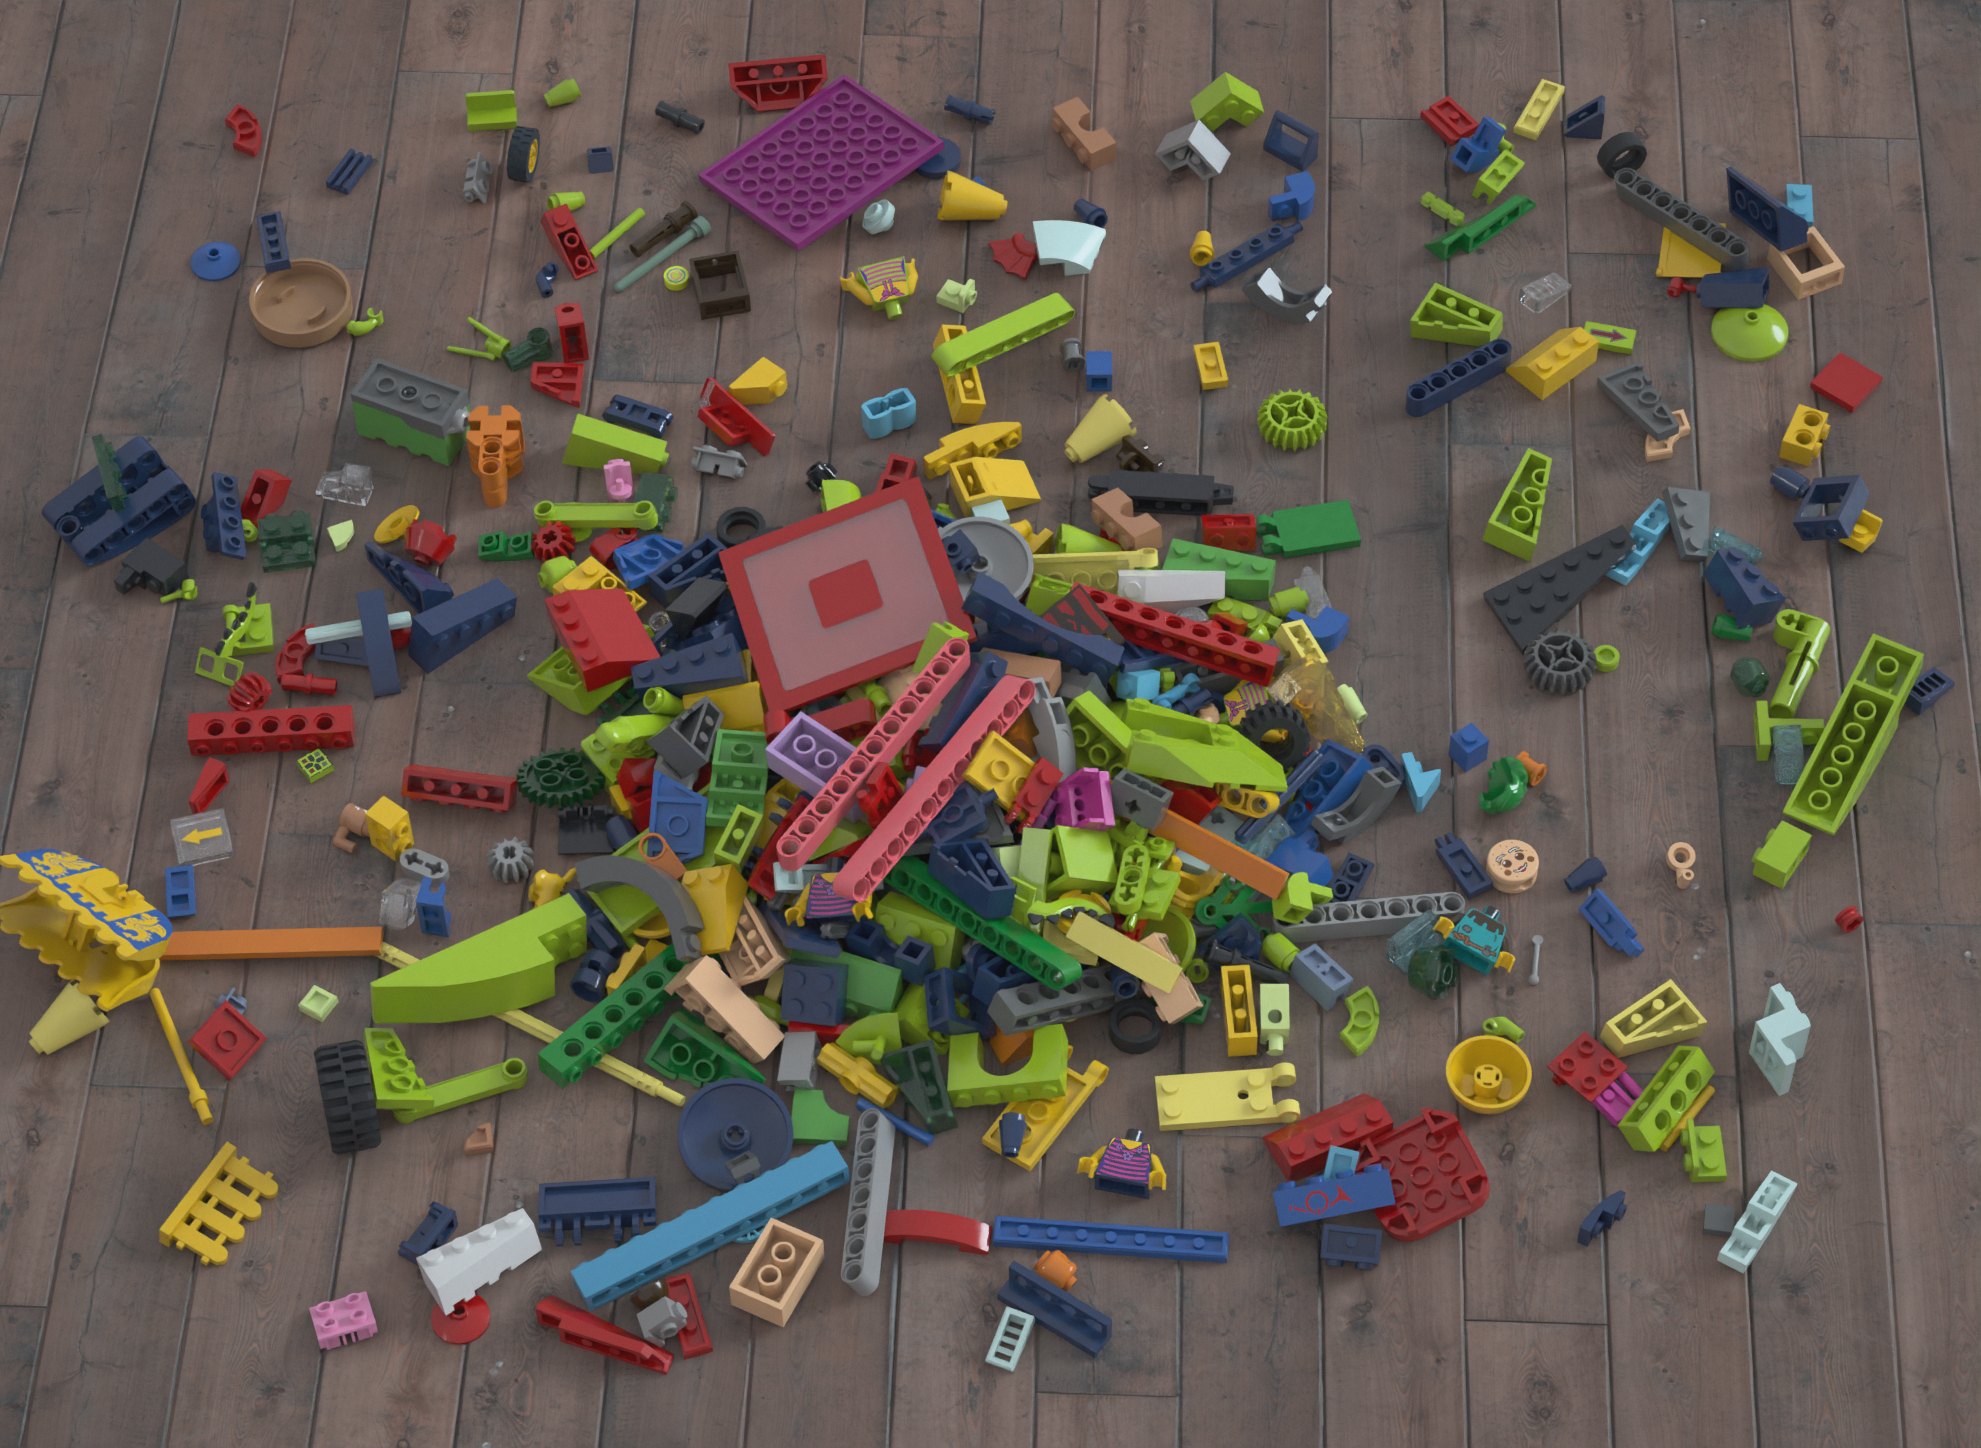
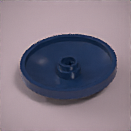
[677,1078,793,1192]

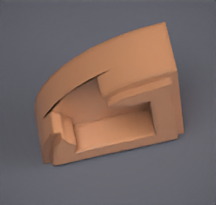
[464,1122,494,1156]

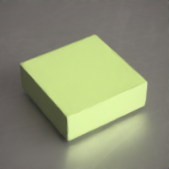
[298,985,338,1022]

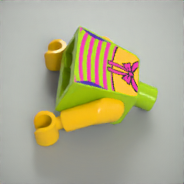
[839,256,918,320]
[1216,676,1289,744]

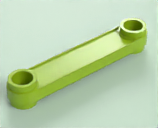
[534,500,658,530]
[392,1058,528,1124]

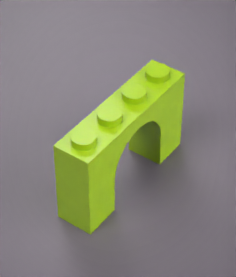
[947,1024,1068,1108]

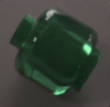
[1730,657,1770,697]

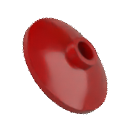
[431,1294,490,1345]

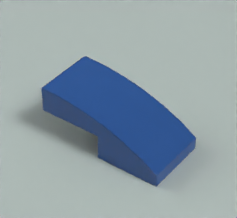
[165,865,196,919]

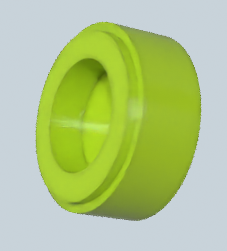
[1594,645,1620,672]

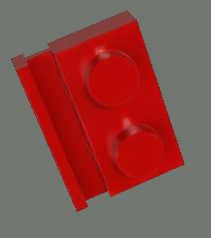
[1420,96,1479,146]

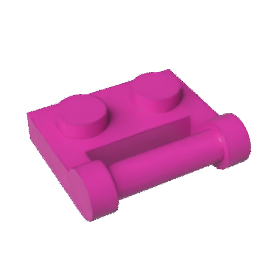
[1591,1071,1644,1128]

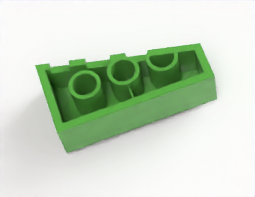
[1162,538,1276,600]

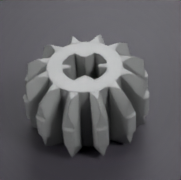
[487,836,534,884]

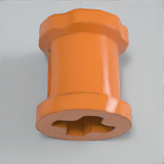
[1516,751,1547,786]

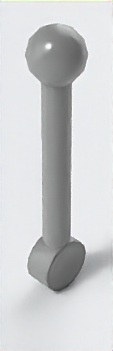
[1528,935,1543,985]

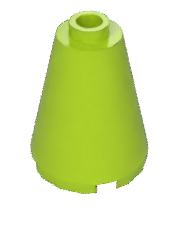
[1054,523,1122,554]

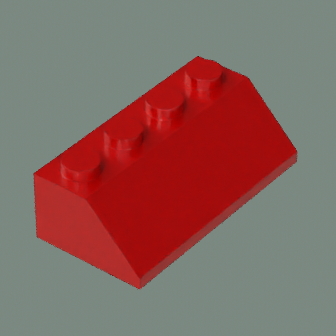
[1263,1093,1394,1182]

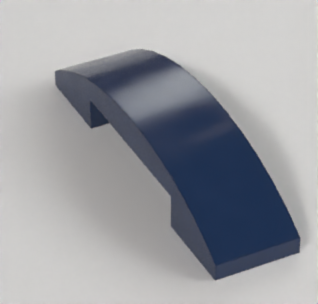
[356,588,401,697]

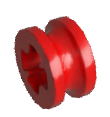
[1835,906,1864,933]

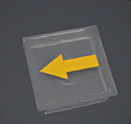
[170,808,235,866]

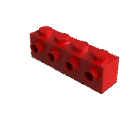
[401,764,517,813]

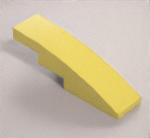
[1065,912,1183,993]

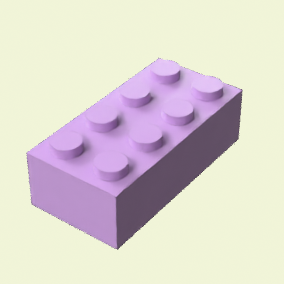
[765,711,870,824]

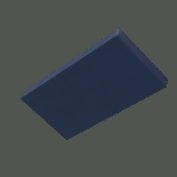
[759,899,841,958]

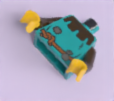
[1432,906,1516,976]

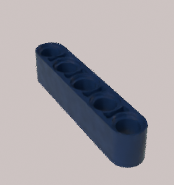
[1405,339,1512,417]

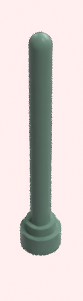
[614,216,711,293]

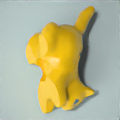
[528,867,577,909]

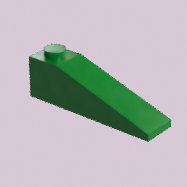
[643,1008,766,1087]

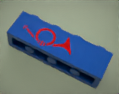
[1273,1163,1395,1227]

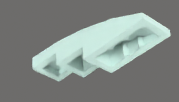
[1717,1171,1797,1273]

